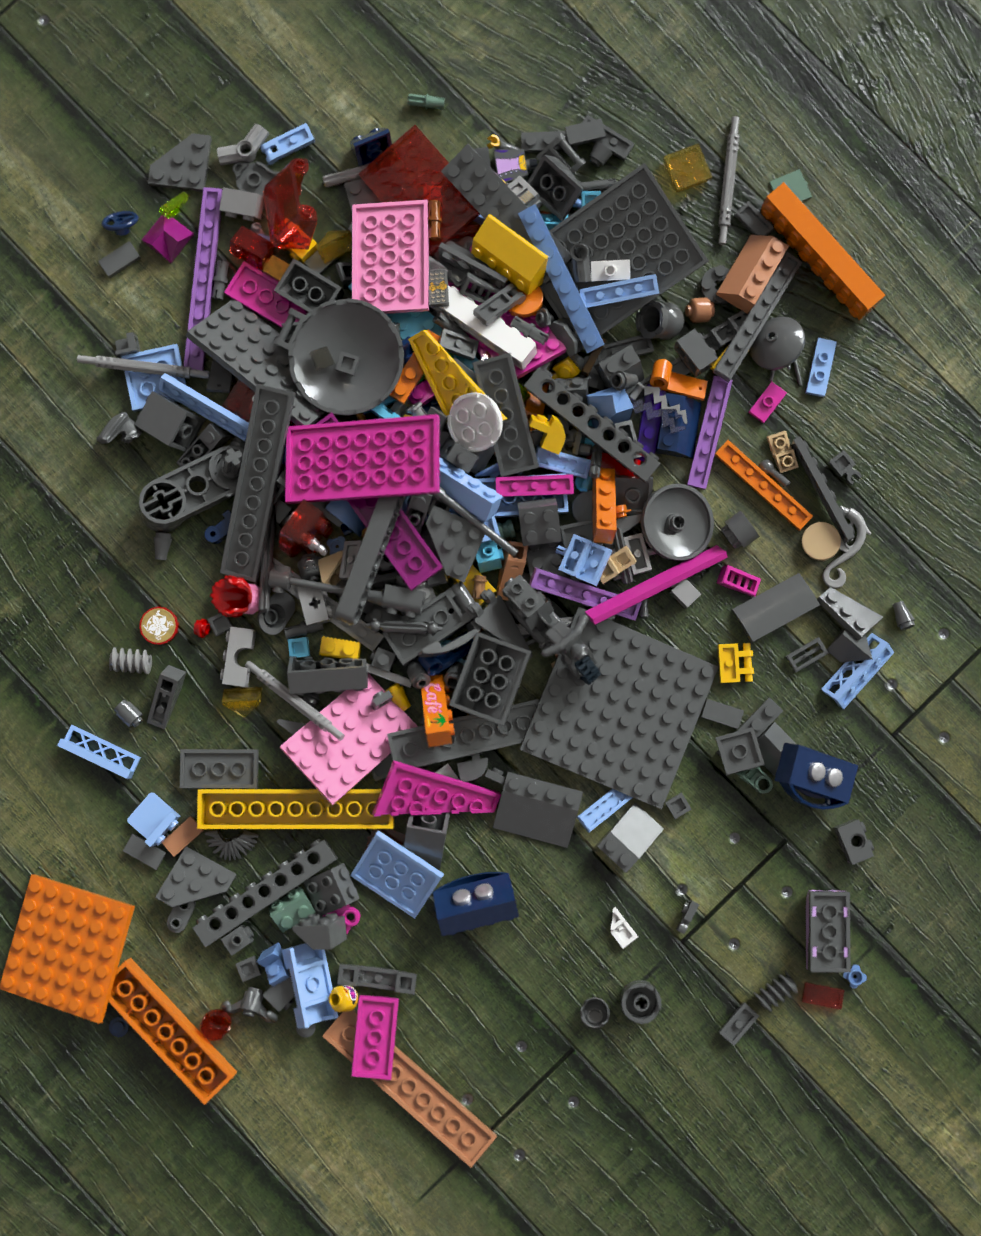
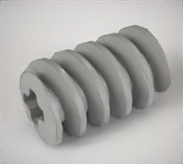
[109,647,152,674]

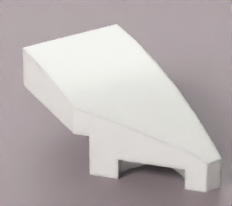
[611,907,638,949]

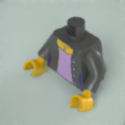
[487,135,537,185]

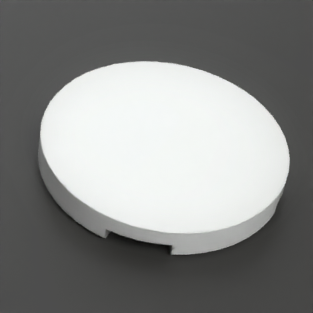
[447,392,503,452]

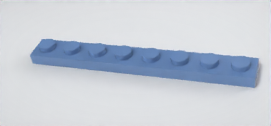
[518,204,605,353]

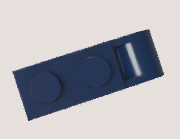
[418,631,474,676]

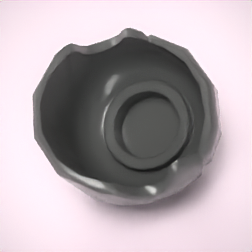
[580,997,610,1029]

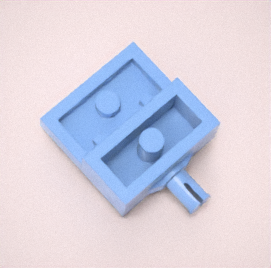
[556,534,612,586]

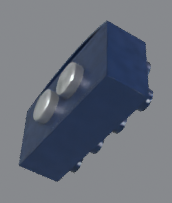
[774,743,858,809]
[433,872,519,936]

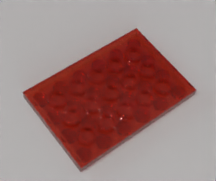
[358,125,480,257]

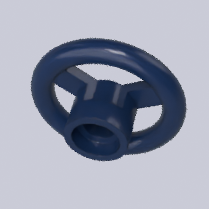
[101,211,139,236]

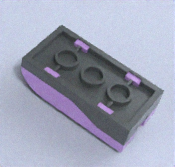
[806,890,850,972]

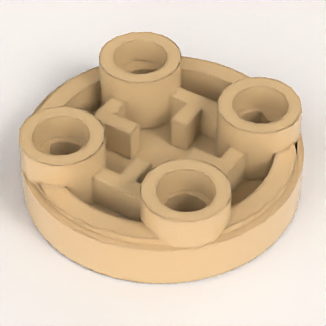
[802,522,841,561]

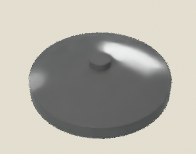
[641,484,714,561]

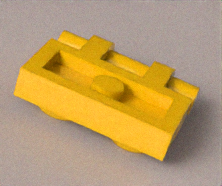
[718,643,754,683]

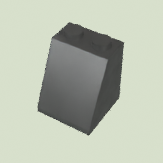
[134,391,206,451]
[404,812,451,871]

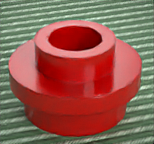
[194,619,210,638]

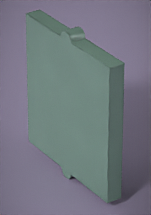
[769,169,812,202]

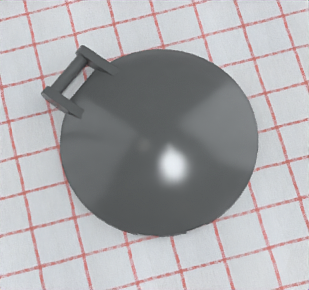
[273,298,404,415]

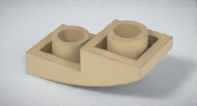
[766,431,799,473]

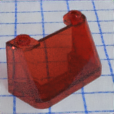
[263,158,318,250]

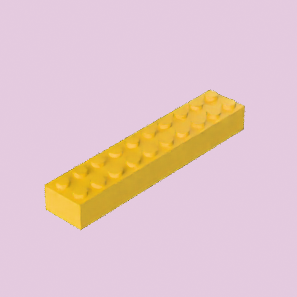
[197,789,395,829]

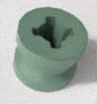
[497,519,516,540]

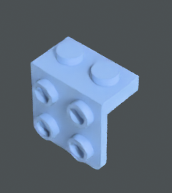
[127,793,181,847]

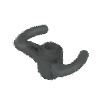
[220,987,278,1024]

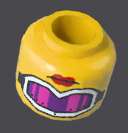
[329,985,358,1012]

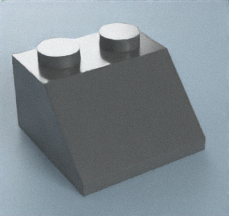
[594,344,645,391]

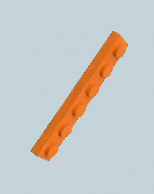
[714,440,813,531]

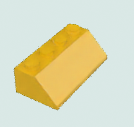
[471,214,548,295]

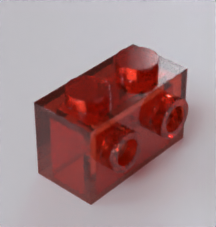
[229,226,275,270]

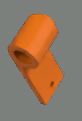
[650,359,708,401]

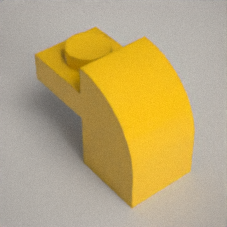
[528,414,565,455]

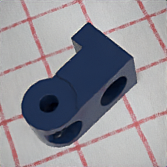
[205,510,232,544]

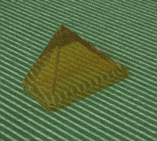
[316,230,352,264]
[222,687,262,718]

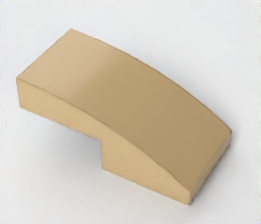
[600,545,637,584]

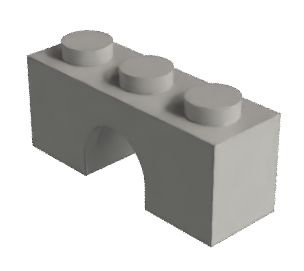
[220,627,256,688]

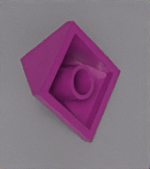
[142,212,194,263]

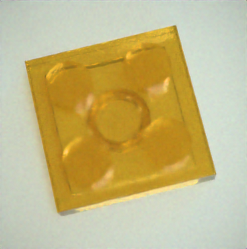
[663,143,712,193]

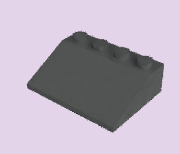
[449,632,532,726]
[493,772,583,848]

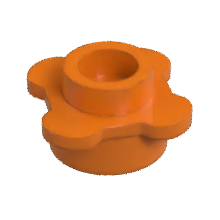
[616,504,632,520]

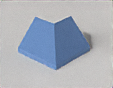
[586,387,634,428]

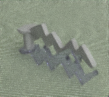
[628,382,687,434]

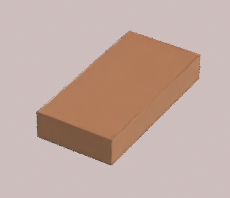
[162,816,204,857]

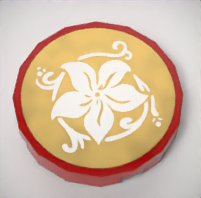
[139,607,179,645]

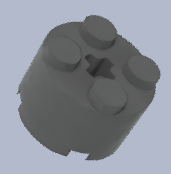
[620,980,661,1024]

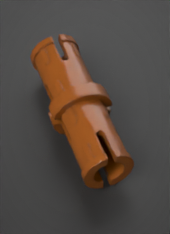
[428,200,442,241]

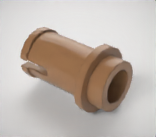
[472,575,488,599]

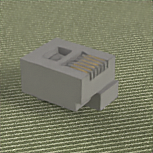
[507,176,542,208]

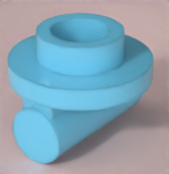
[575,473,593,492]

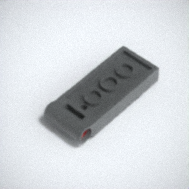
[382,581,475,667]

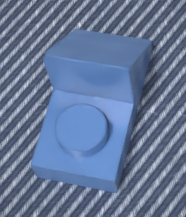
[257,943,290,986]

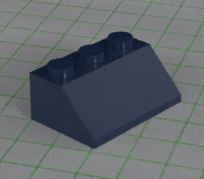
[655,393,701,459]

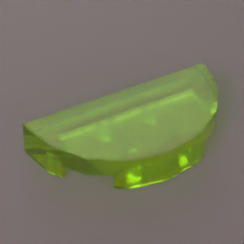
[159,191,189,219]

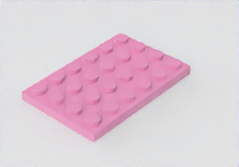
[352,200,429,314]
[280,672,418,806]

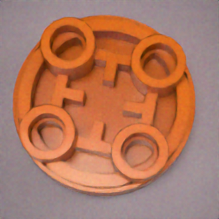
[509,287,543,318]

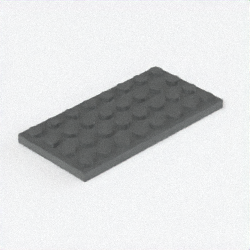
[186,299,328,426]

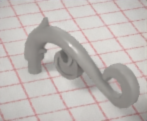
[822,506,871,589]

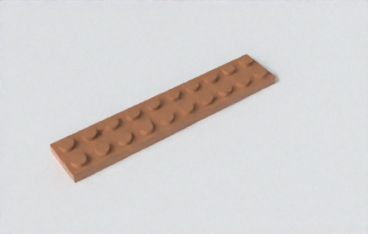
[322,1009,497,1167]

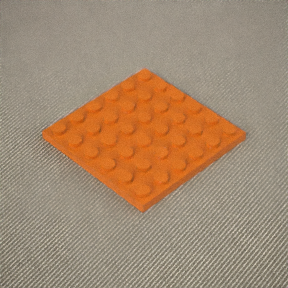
[0,874,135,1023]

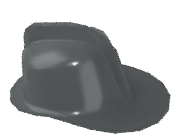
[257,592,295,635]

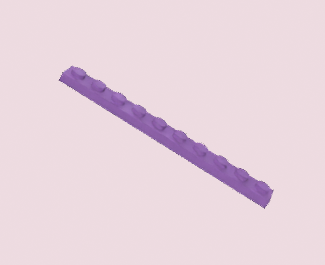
[184,187,223,371]

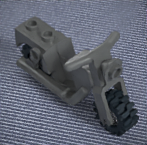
[502,575,601,685]

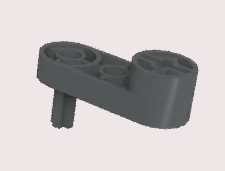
[139,445,244,533]

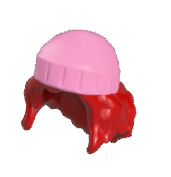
[210,575,260,618]

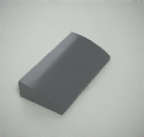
[732,573,820,643]

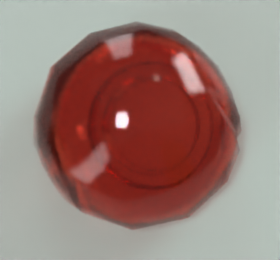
[200,1009,232,1041]

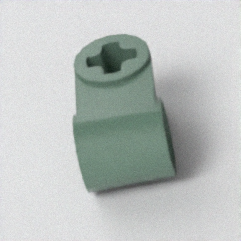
[736,767,773,794]

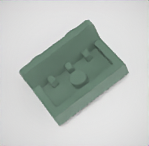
[268,887,316,933]

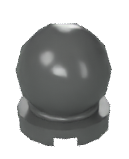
[635,300,685,340]

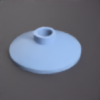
[474,463,501,478]

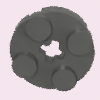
[700,265,730,305]

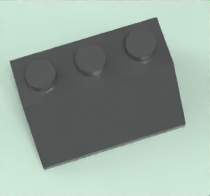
[274,259,345,312]

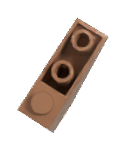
[496,541,528,601]

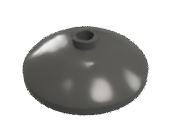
[749,317,805,370]

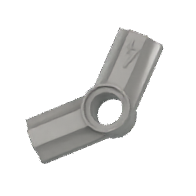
[217,124,269,166]

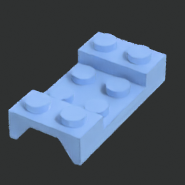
[282,943,338,1028]

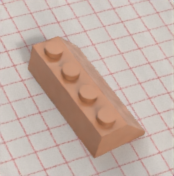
[716,235,789,314]

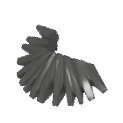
[205,829,258,861]

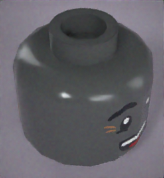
[297,553,321,582]

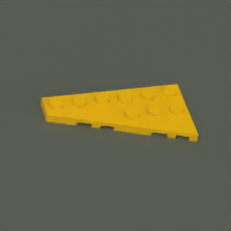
[408,330,507,421]

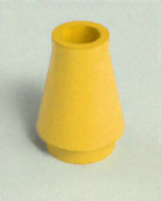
[385,683,411,711]

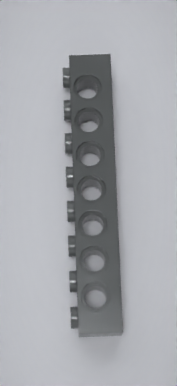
[524,367,661,483]
[193,838,338,947]

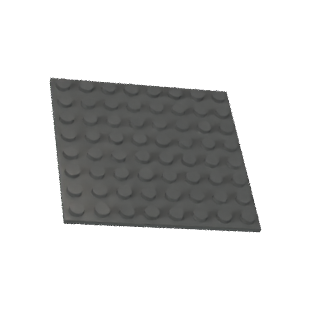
[519,607,718,809]

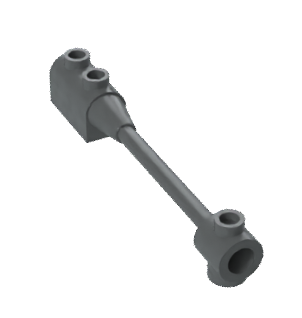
[268,564,426,618]

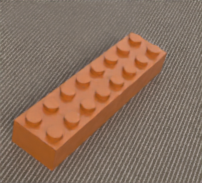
[760,182,885,320]
[108,958,237,1105]

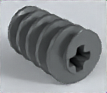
[754,970,798,1012]

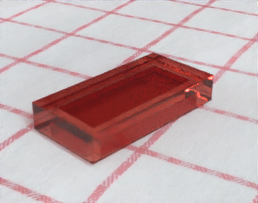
[801,982,845,1010]

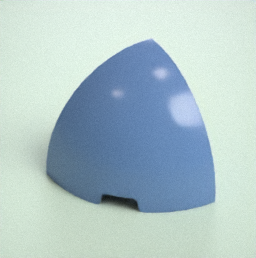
[325,500,366,537]

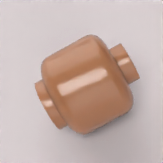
[685,297,715,323]

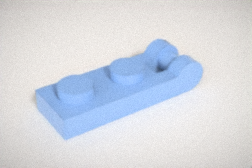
[260,123,315,165]

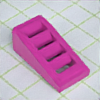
[717,565,761,597]

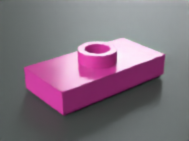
[748,382,787,423]

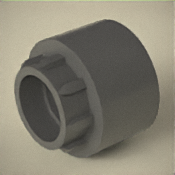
[721,511,760,549]

